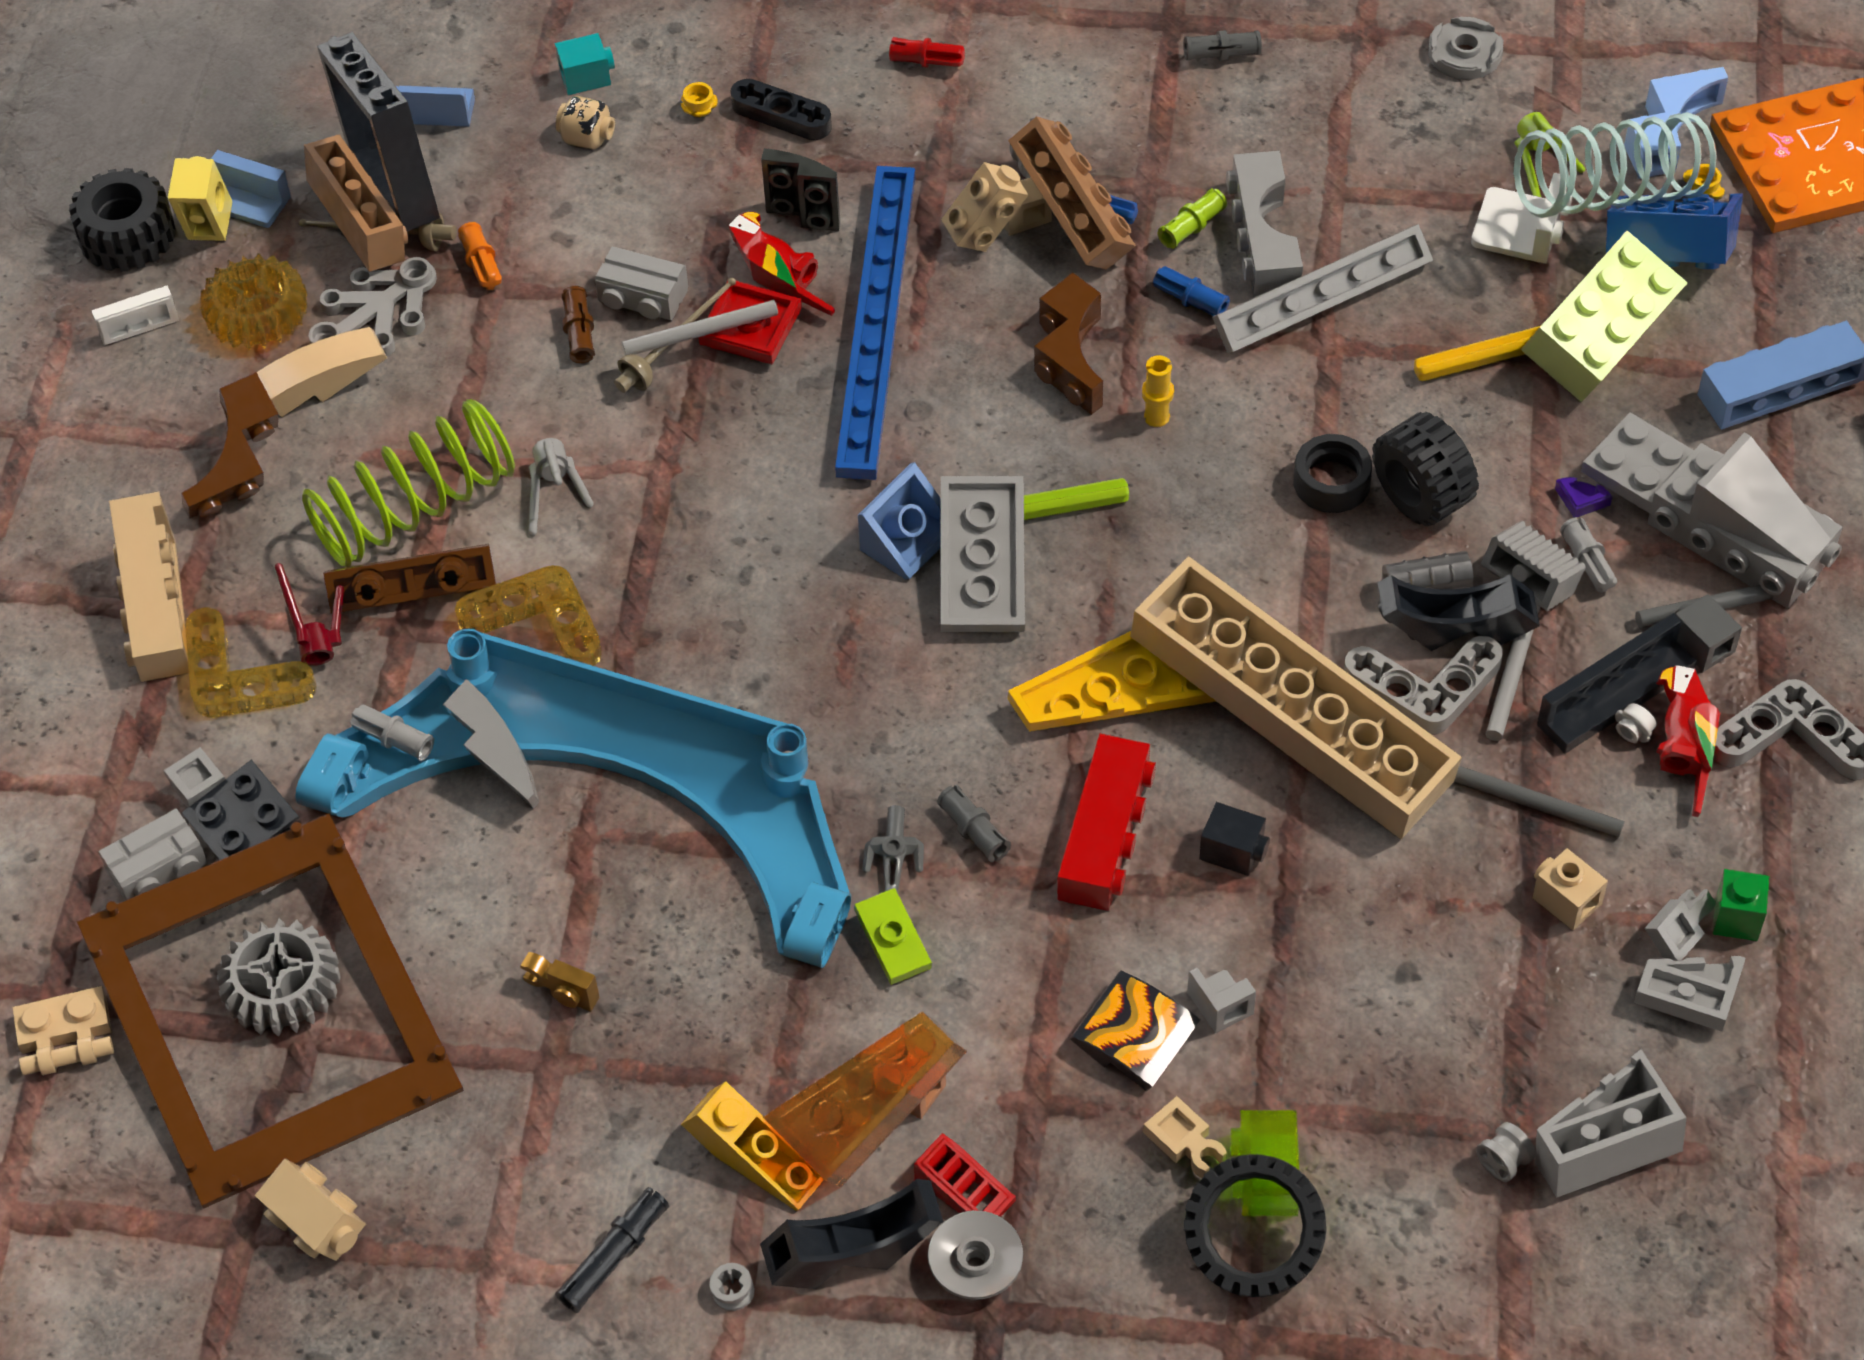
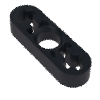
[730,79,832,140]

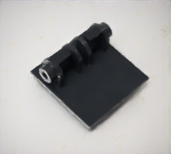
[182,759,300,860]

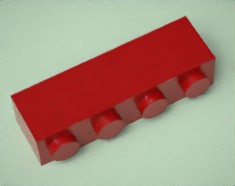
[1057,733,1156,911]

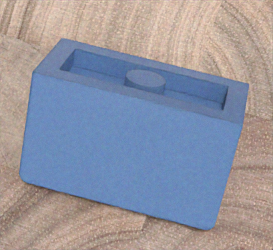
[391,86,475,127]
[211,150,291,228]

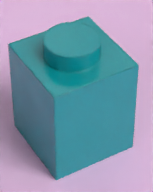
[555,33,615,95]

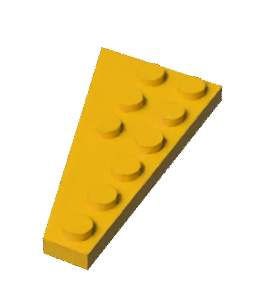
[1007,631,1216,732]

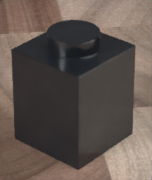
[1199,801,1270,876]

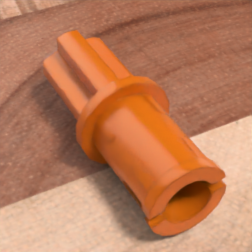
[458,222,502,290]

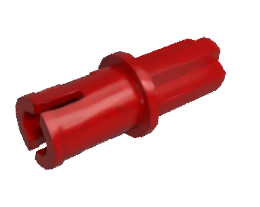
[889,37,965,68]

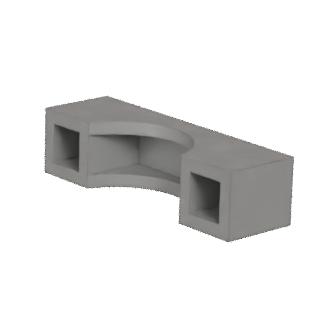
[1226,151,1303,297]

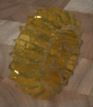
[200,253,308,351]

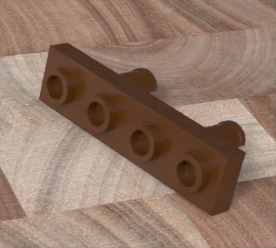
[323,543,496,614]

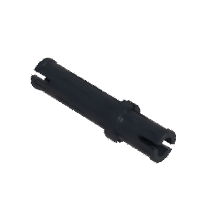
[555,1187,670,1313]

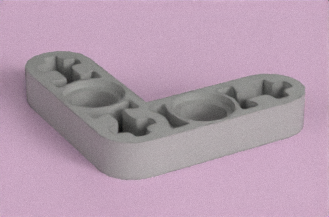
[1344,636,1502,734]
[1713,679,1864,780]

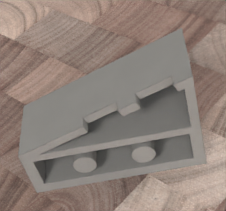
[1535,1049,1686,1198]

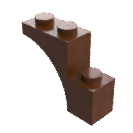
[1034,273,1103,415]
[181,372,279,519]

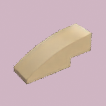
[257,327,387,417]

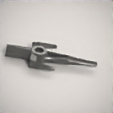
[862,805,924,893]

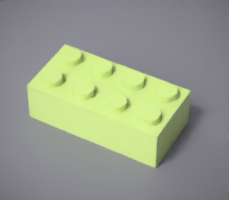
[1521,231,1687,402]

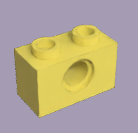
[168,156,233,241]

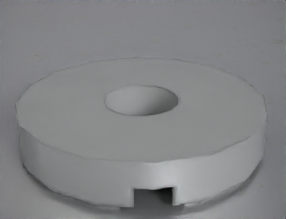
[1428,17,1504,80]

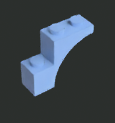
[1624,67,1728,179]

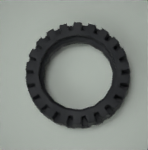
[1184,1154,1327,1297]

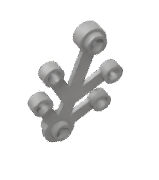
[308,257,437,356]

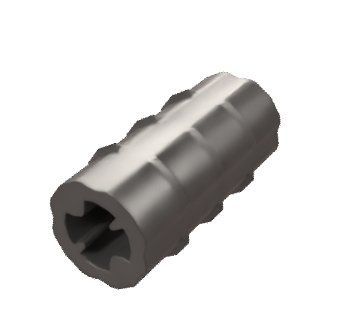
[1382,551,1474,589]

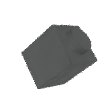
[1675,594,1742,672]

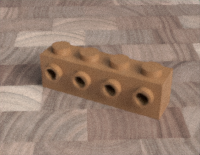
[1008,116,1136,270]
[304,134,408,272]

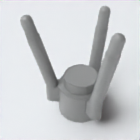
[529,438,594,536]

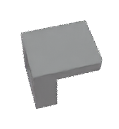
[1187,968,1256,1034]

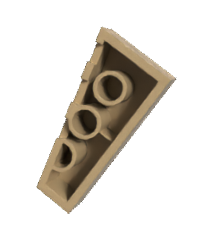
[109,492,192,682]

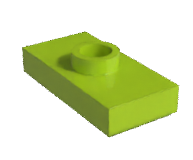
[854,888,932,985]

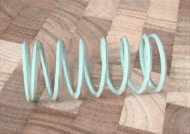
[1514,112,1717,218]

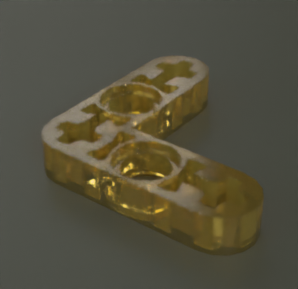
[455,565,602,666]
[185,607,317,718]

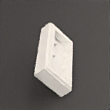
[92,285,179,346]

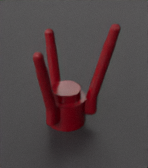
[275,563,344,666]

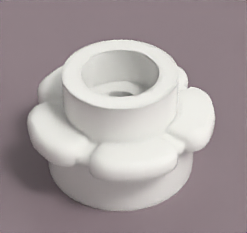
[1615,703,1656,743]

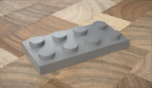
[941,476,1025,632]

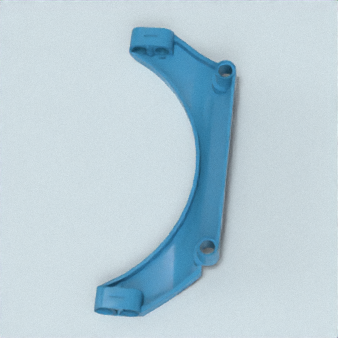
[295,629,851,968]

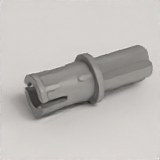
[1560,517,1617,593]
[350,705,435,761]

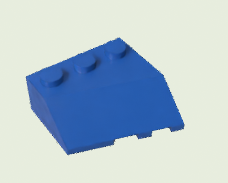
[1606,193,1743,269]

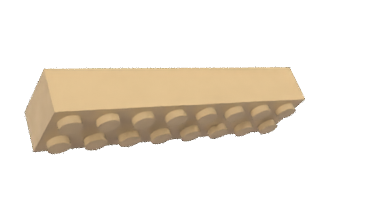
[1130,556,1462,840]

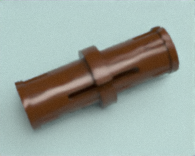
[561,286,595,363]

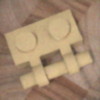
[13,986,114,1075]

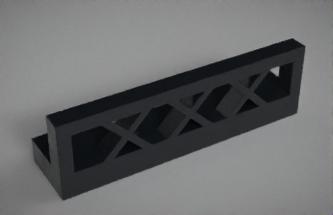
[1537,613,1697,754]

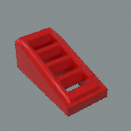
[914,1133,1016,1217]

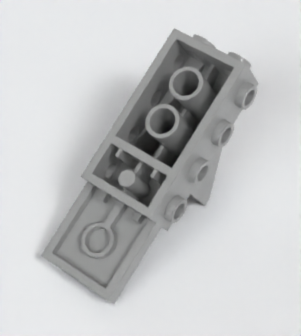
[1581,412,1843,609]

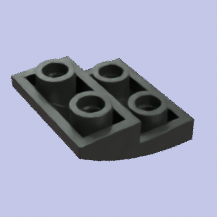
[761,148,840,231]

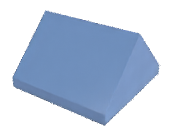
[858,462,941,579]

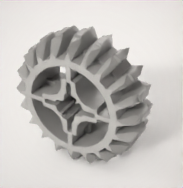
[217,918,341,1037]

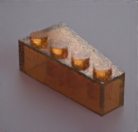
[763,1012,967,1187]

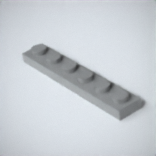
[1212,224,1433,353]

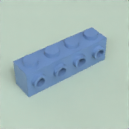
[1697,320,1864,430]

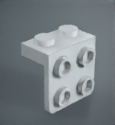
[1471,173,1573,264]

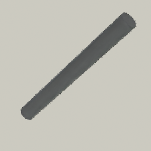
[1635,585,1773,628]
[1454,766,1625,838]

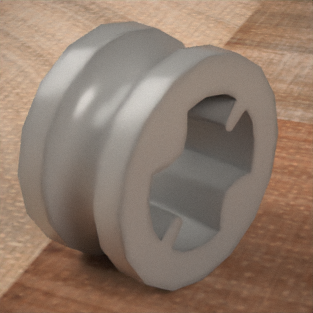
[709,1263,755,1311]

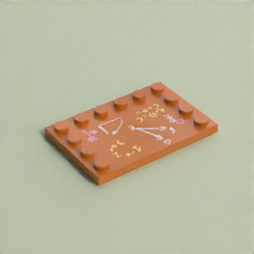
[1710,77,1864,233]

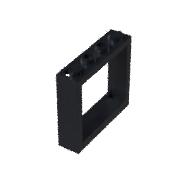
[317,32,440,231]

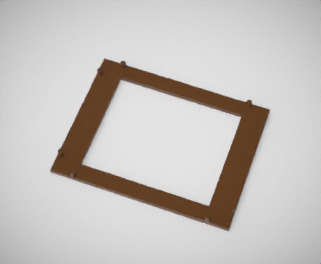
[76,814,464,1209]

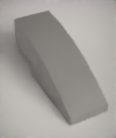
[443,679,539,808]

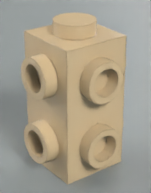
[941,162,1028,252]
[255,1159,366,1261]

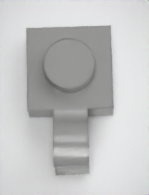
[1644,889,1716,961]

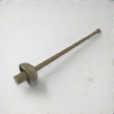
[299,213,457,251]
[614,278,736,393]

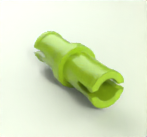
[1157,188,1227,249]

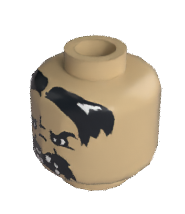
[556,96,615,150]

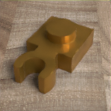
[520,952,600,1012]

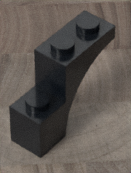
[1378,575,1540,651]
[760,1179,944,1289]

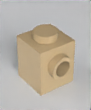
[1533,848,1608,930]

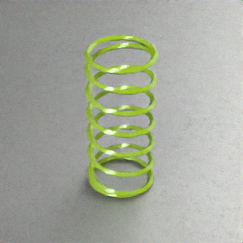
[302,399,515,567]

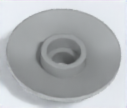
[928,1211,1023,1300]

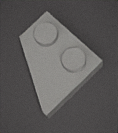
[1634,956,1746,1032]

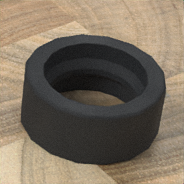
[1293,434,1373,513]

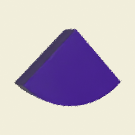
[1555,477,1613,517]

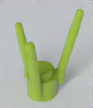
[1515,112,1585,197]

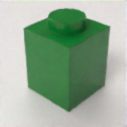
[1713,869,1770,941]

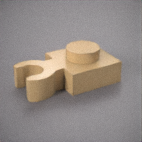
[1143,1096,1227,1178]

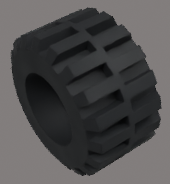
[69,168,176,272]
[1372,412,1479,526]

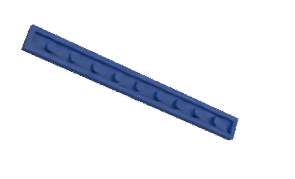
[835,166,915,480]

